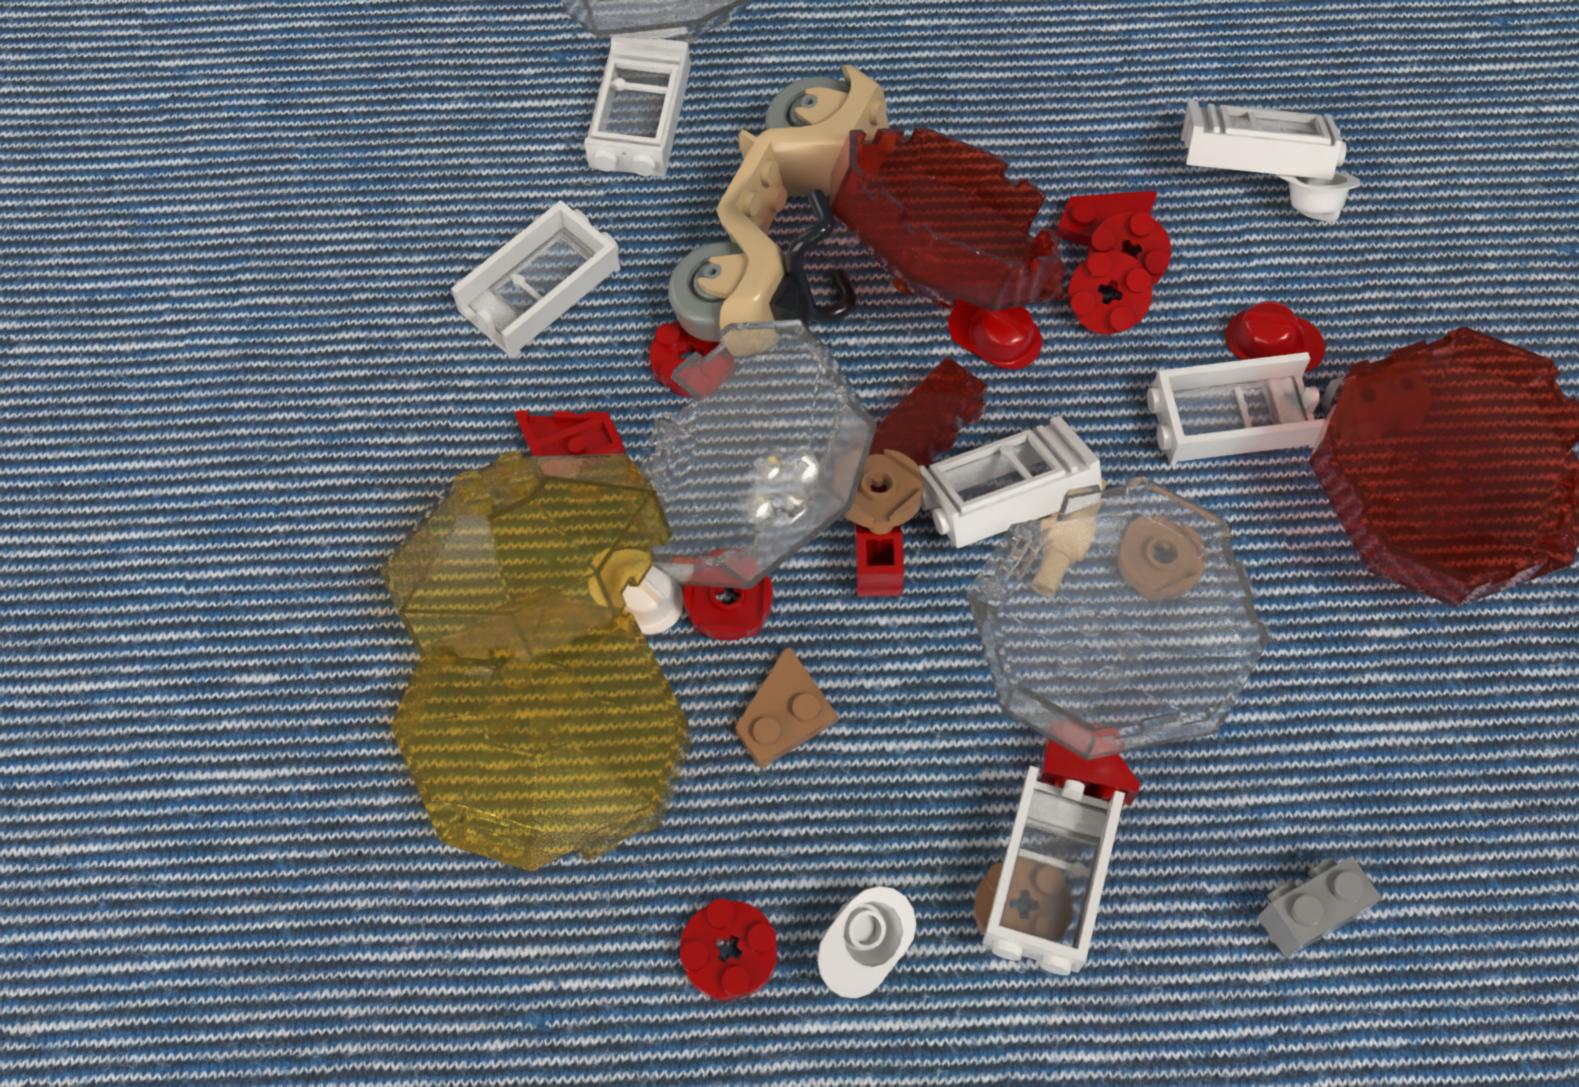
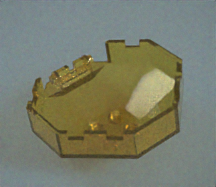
[379,451,673,660]
[390,588,692,872]

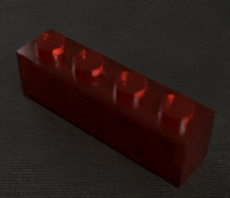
[835,356,987,493]

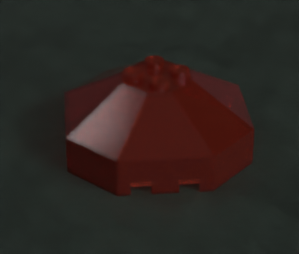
[829,127,1065,311]
[1308,326,1579,608]

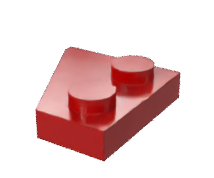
[1056,191,1158,257]
[514,410,626,486]

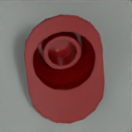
[948,297,1042,370]
[1225,301,1325,372]

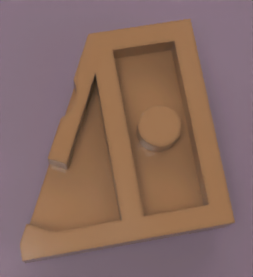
[735,647,838,770]

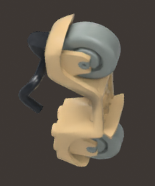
[668,65,893,355]

